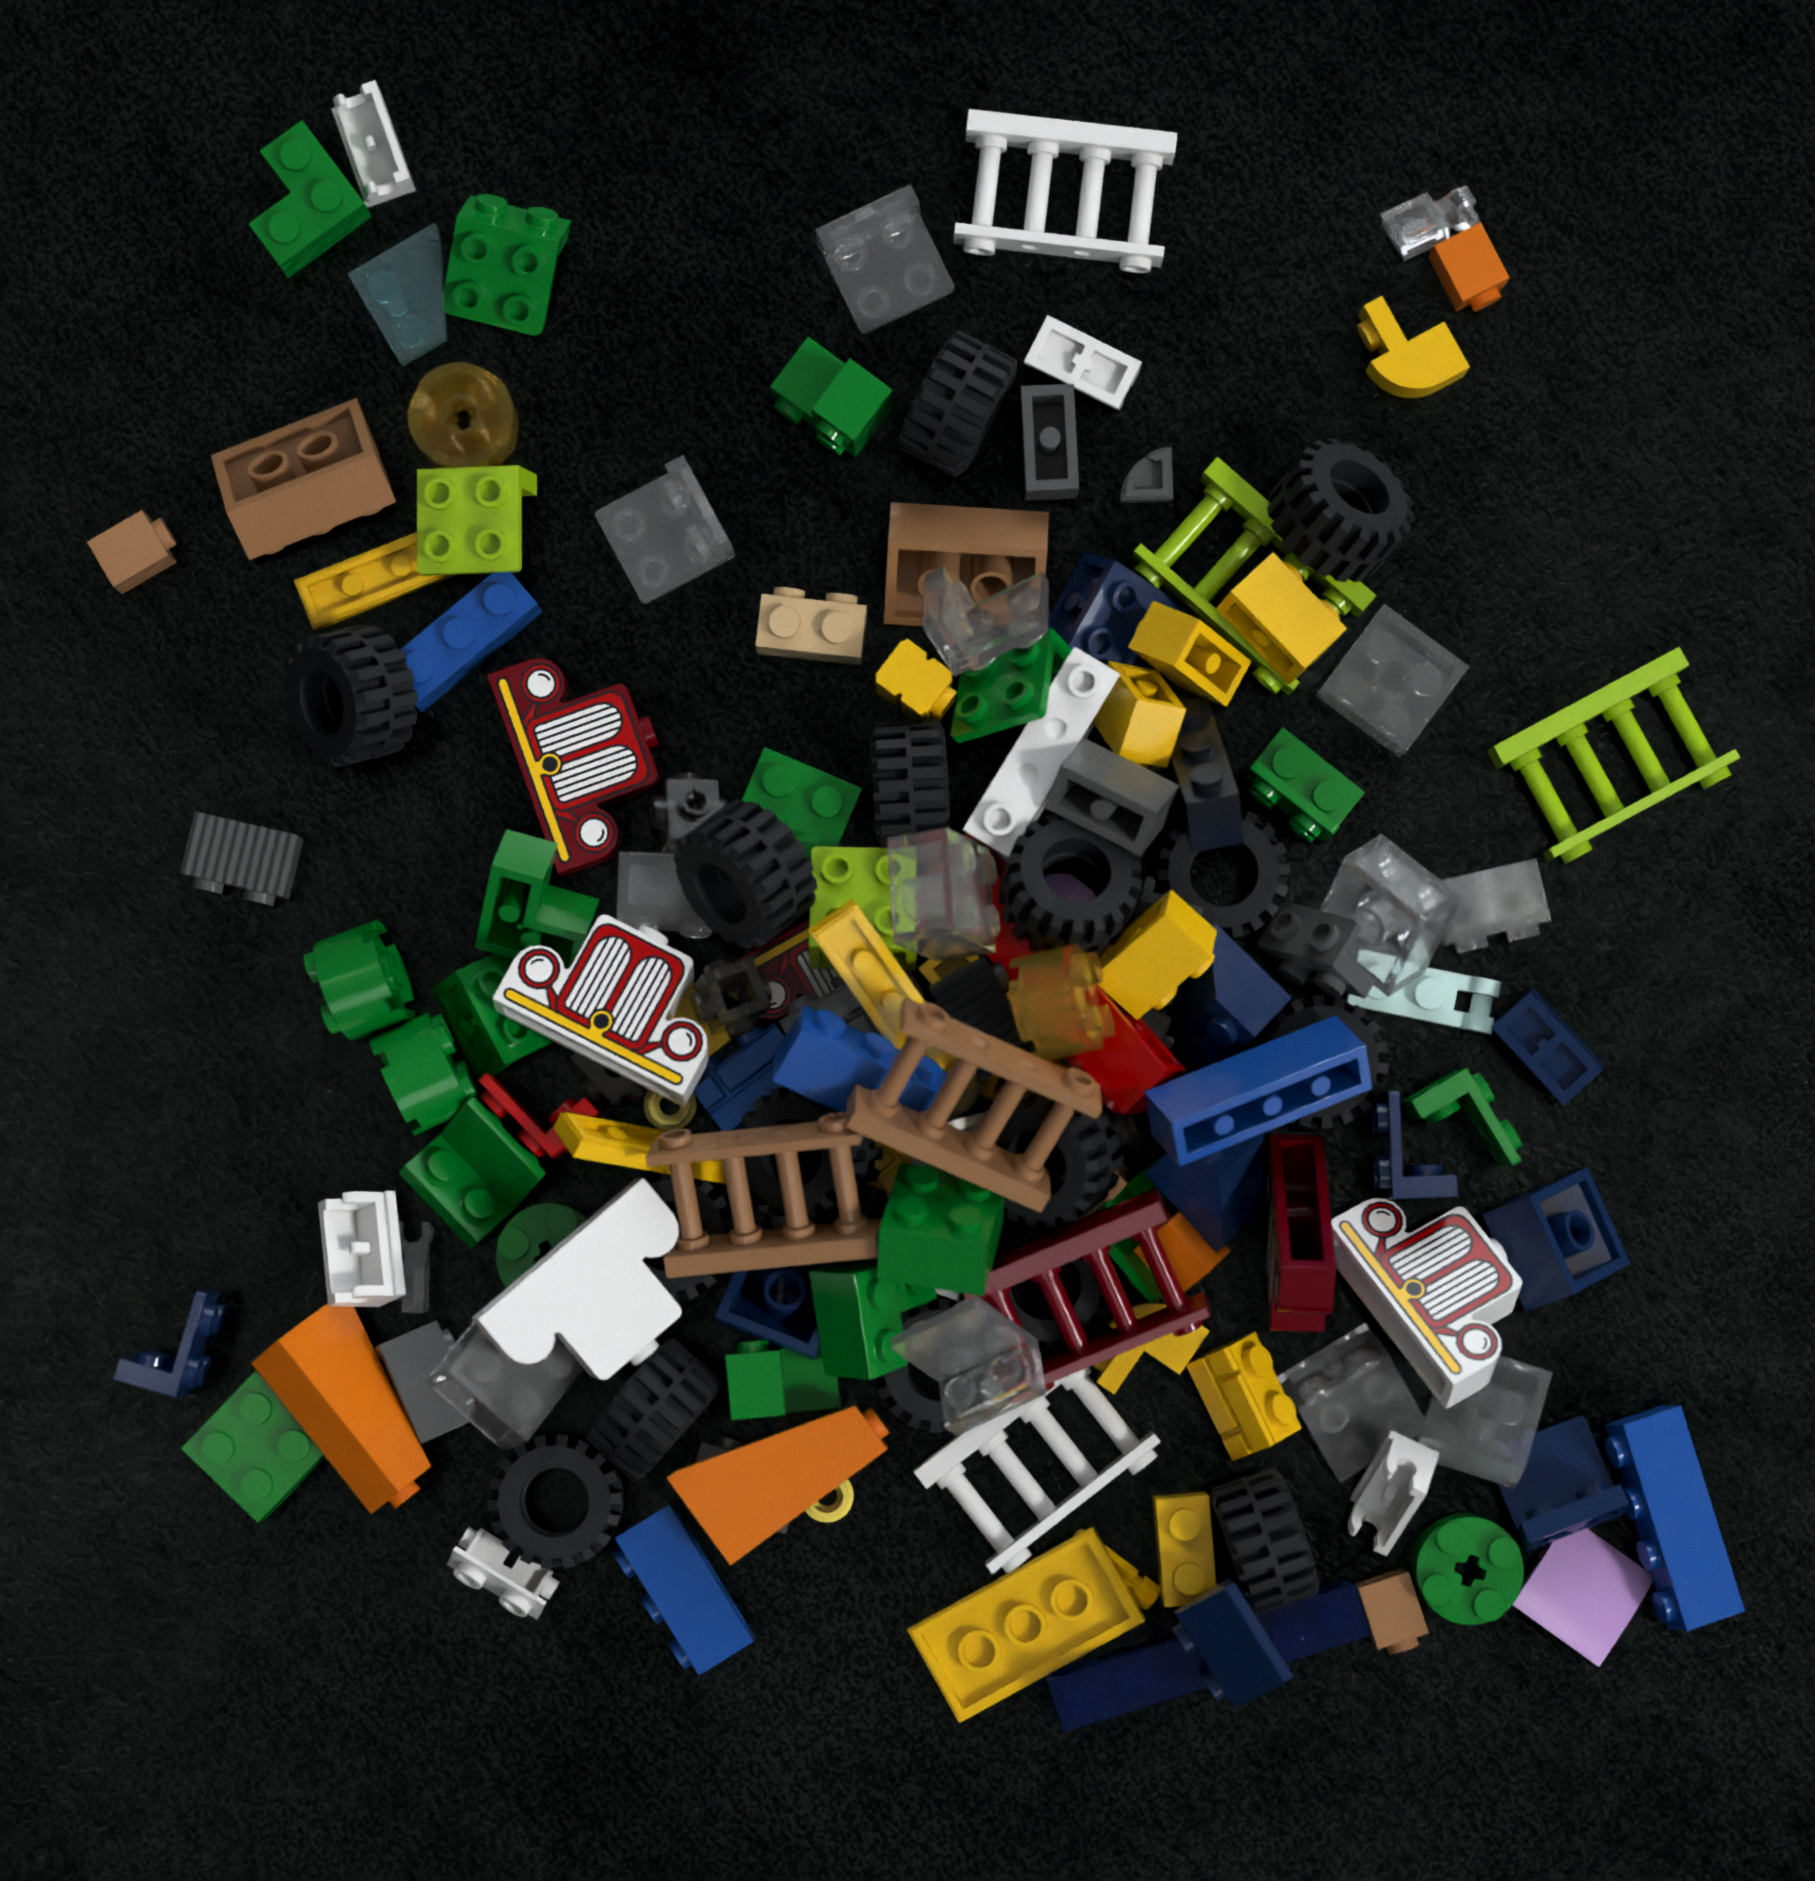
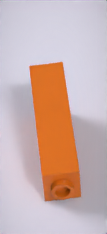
[251,1303,431,1514]
[667,1404,890,1566]

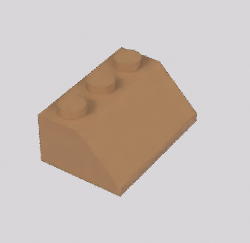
[211,398,396,560]
[884,502,1049,633]

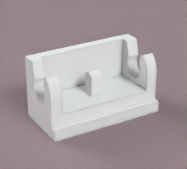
[332,80,416,208]
[1024,315,1142,411]
[318,1191,406,1307]
[1348,1430,1439,1556]

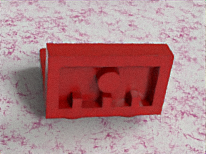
[479,1073,606,1159]

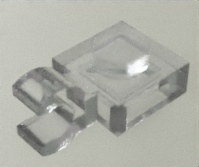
[1380,186,1480,261]
[394,1221,434,1313]

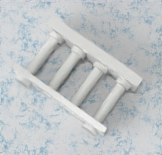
[954,109,1178,273]
[963,646,1120,862]
[913,1367,1161,1574]

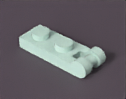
[1346,953,1501,1034]

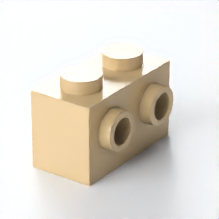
[756,587,867,665]

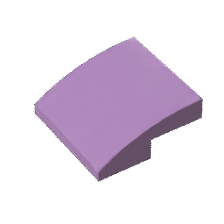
[1513,1529,1653,1667]

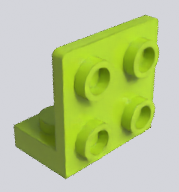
[417,465,537,576]
[809,847,918,971]

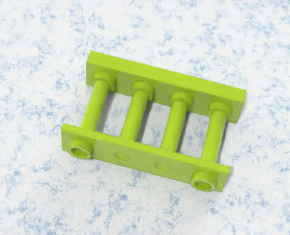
[1131,457,1377,696]
[1487,647,1740,864]

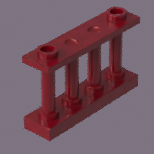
[963,1187,1210,1399]

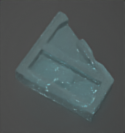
[347,223,447,367]

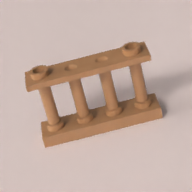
[846,998,1102,1213]
[645,1112,882,1278]

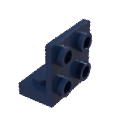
[1041,552,1189,671]
[1369,1091,1458,1200]
[114,1289,226,1397]
[1486,1416,1629,1552]

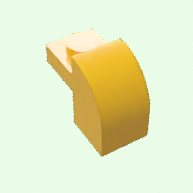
[1357,296,1470,398]
[1093,1302,1210,1394]

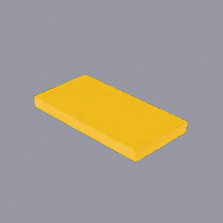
[907,1526,1145,1723]

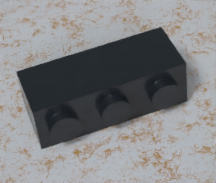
[1165,697,1244,853]

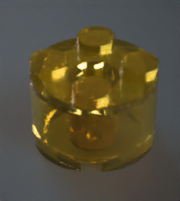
[407,362,519,469]
[1009,943,1115,1061]

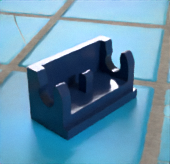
[1491,986,1604,1106]

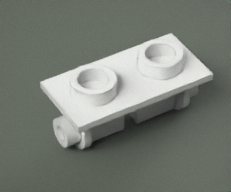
[447,1527,560,1619]

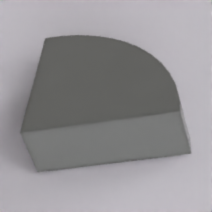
[1120,447,1173,503]

